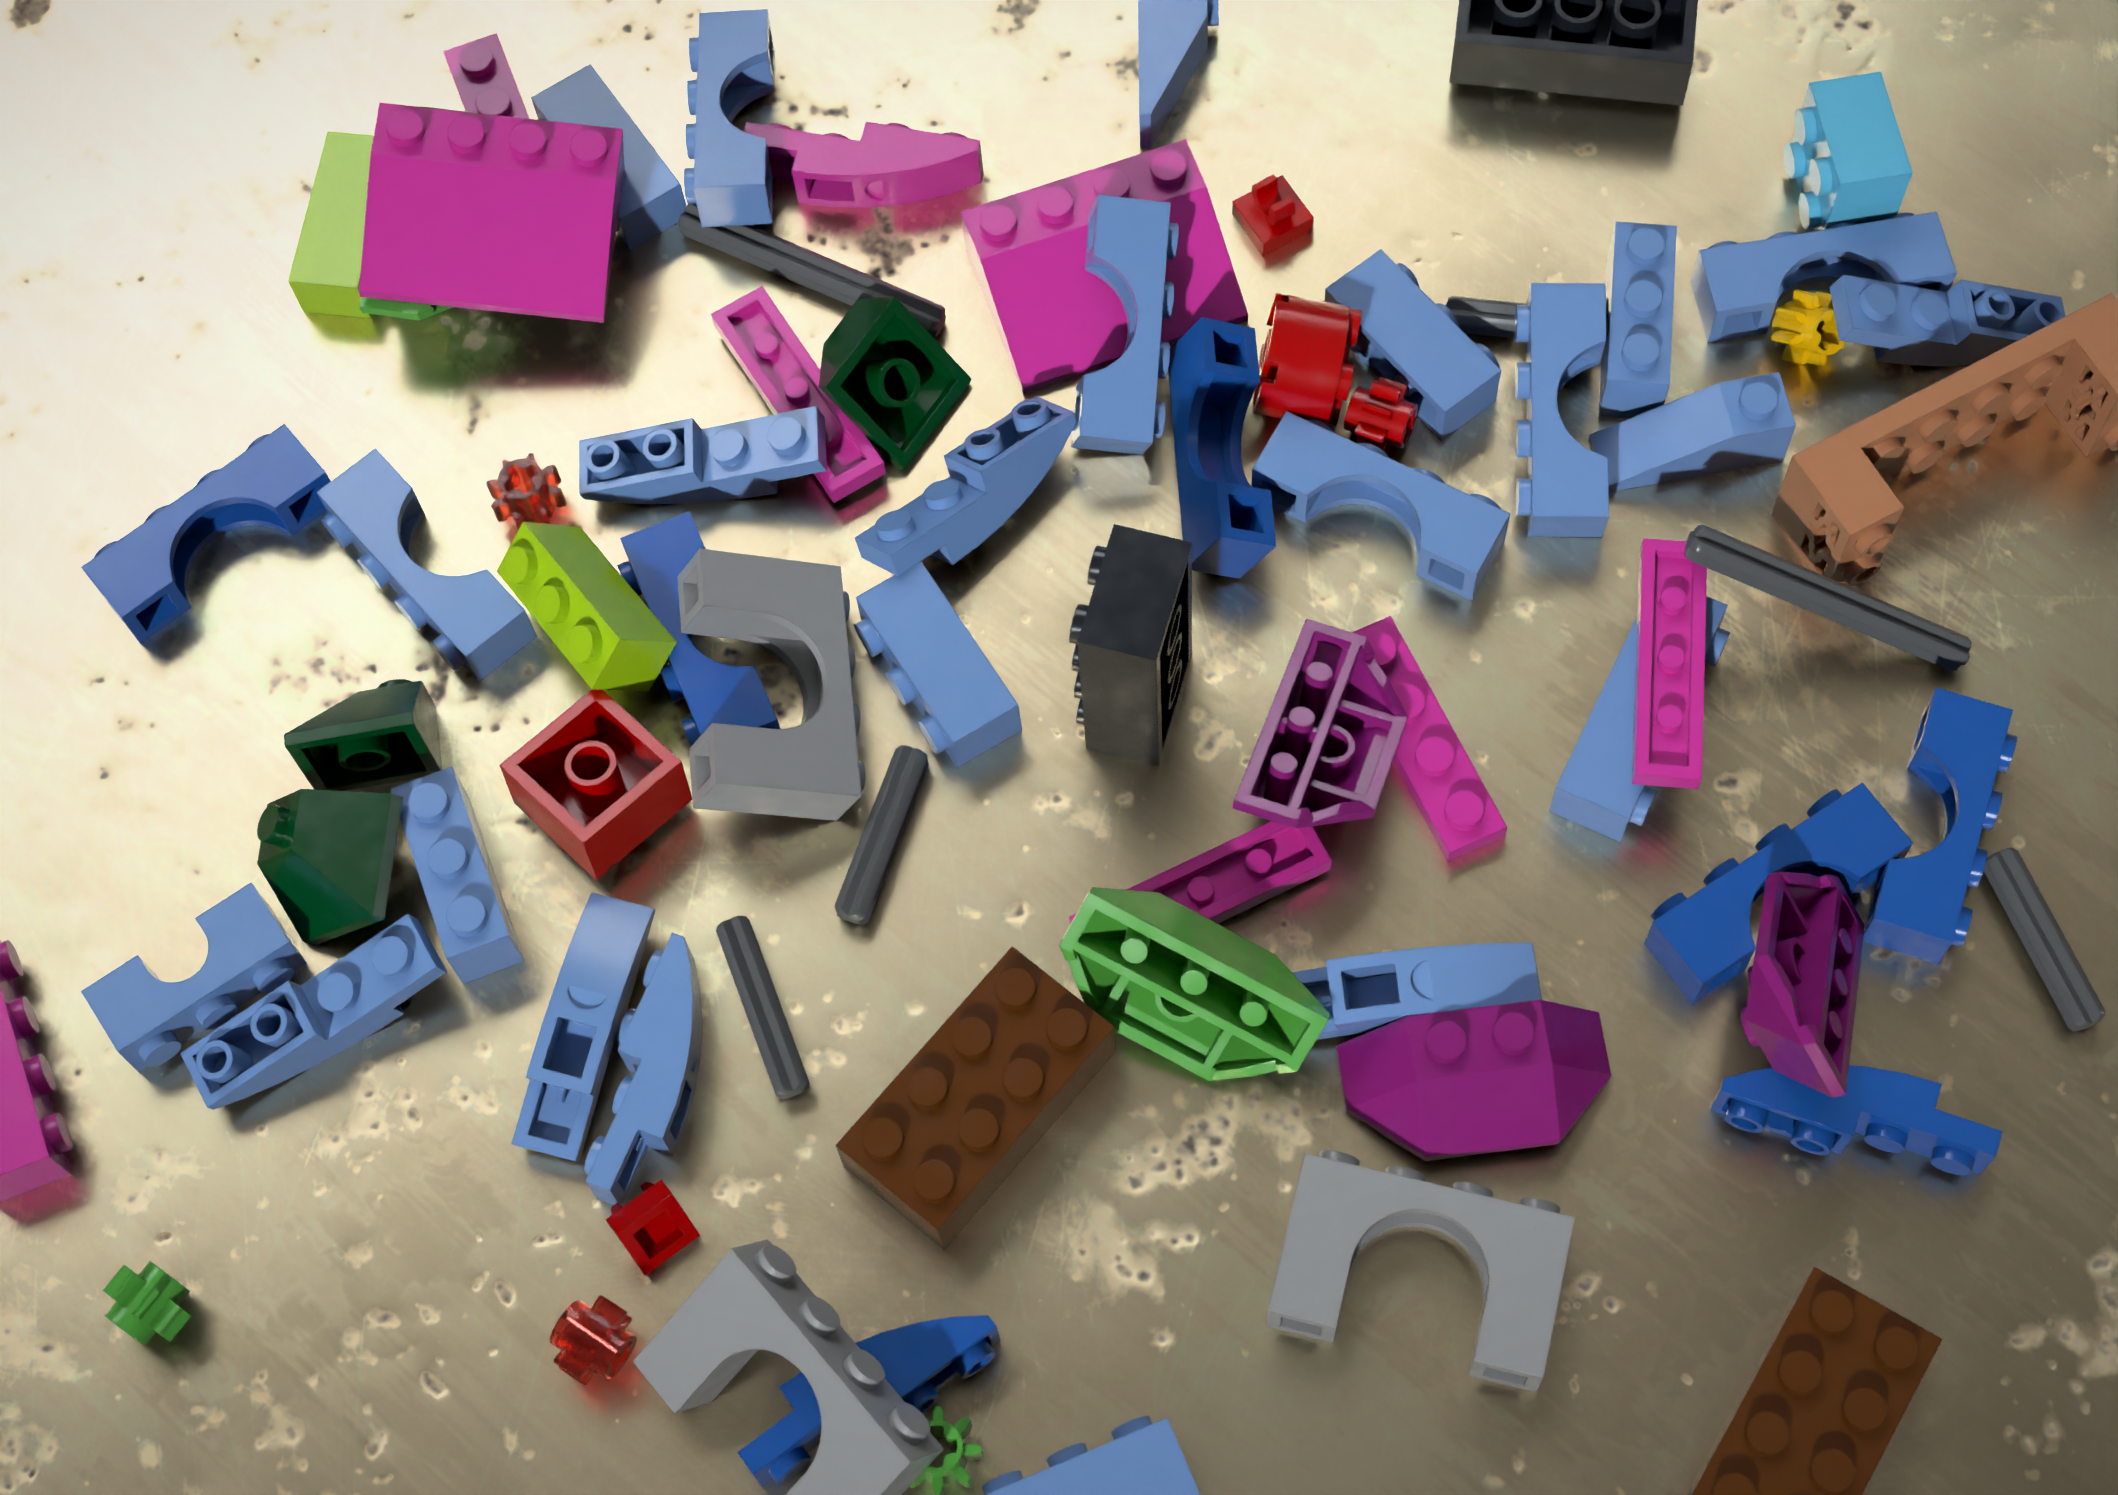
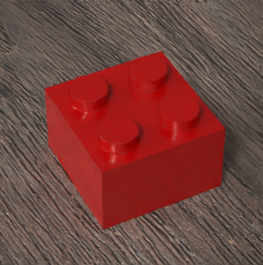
[499,689,692,881]

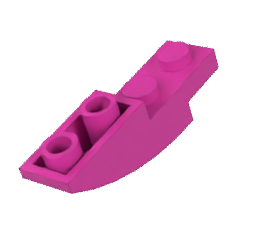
[743,121,984,208]

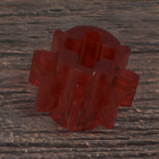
[486,453,567,530]
[550,1295,636,1386]

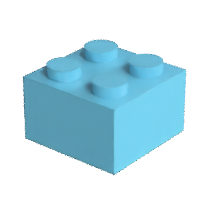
[1784,71,1913,232]

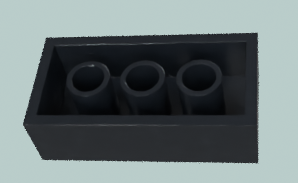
[1449,0,1698,106]
[1069,524,1192,766]

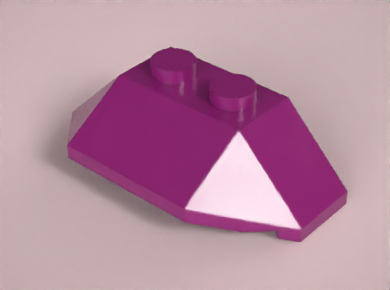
[1232,619,1408,828]
[1741,872,1865,1098]
[1336,1000,1611,1161]

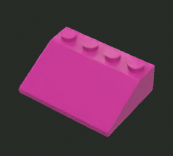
[359,102,625,323]
[961,139,1248,394]

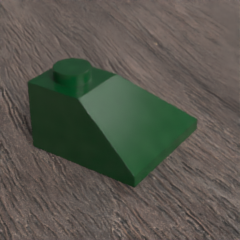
[819,296,972,469]
[284,679,442,791]
[257,789,403,946]

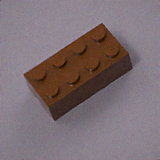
[836,946,1116,1250]
[1687,1267,1943,1495]

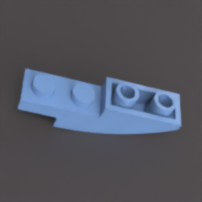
[1829,275,2066,366]
[855,396,1077,576]
[579,406,827,504]
[511,892,656,1162]
[180,914,447,1110]
[584,932,703,1206]
[1292,943,1542,1040]

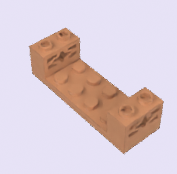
[1771,293,2118,586]

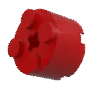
[1252,293,1361,427]

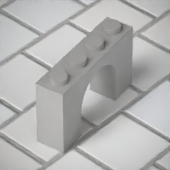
[677,548,866,821]
[1267,1150,1575,1392]
[633,1239,944,1495]

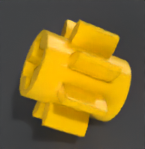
[1771,290,1845,367]

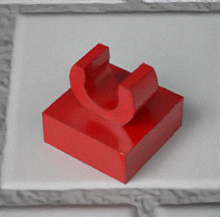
[1232,174,1314,257]
[605,1179,700,1275]

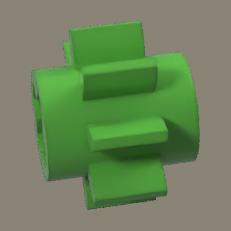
[102,1260,191,1346]
[909,1406,983,1495]

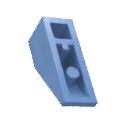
[1138,0,1219,148]
[1588,372,1796,492]

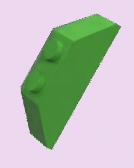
[1059,887,1330,1081]

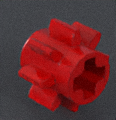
[1344,377,1418,453]

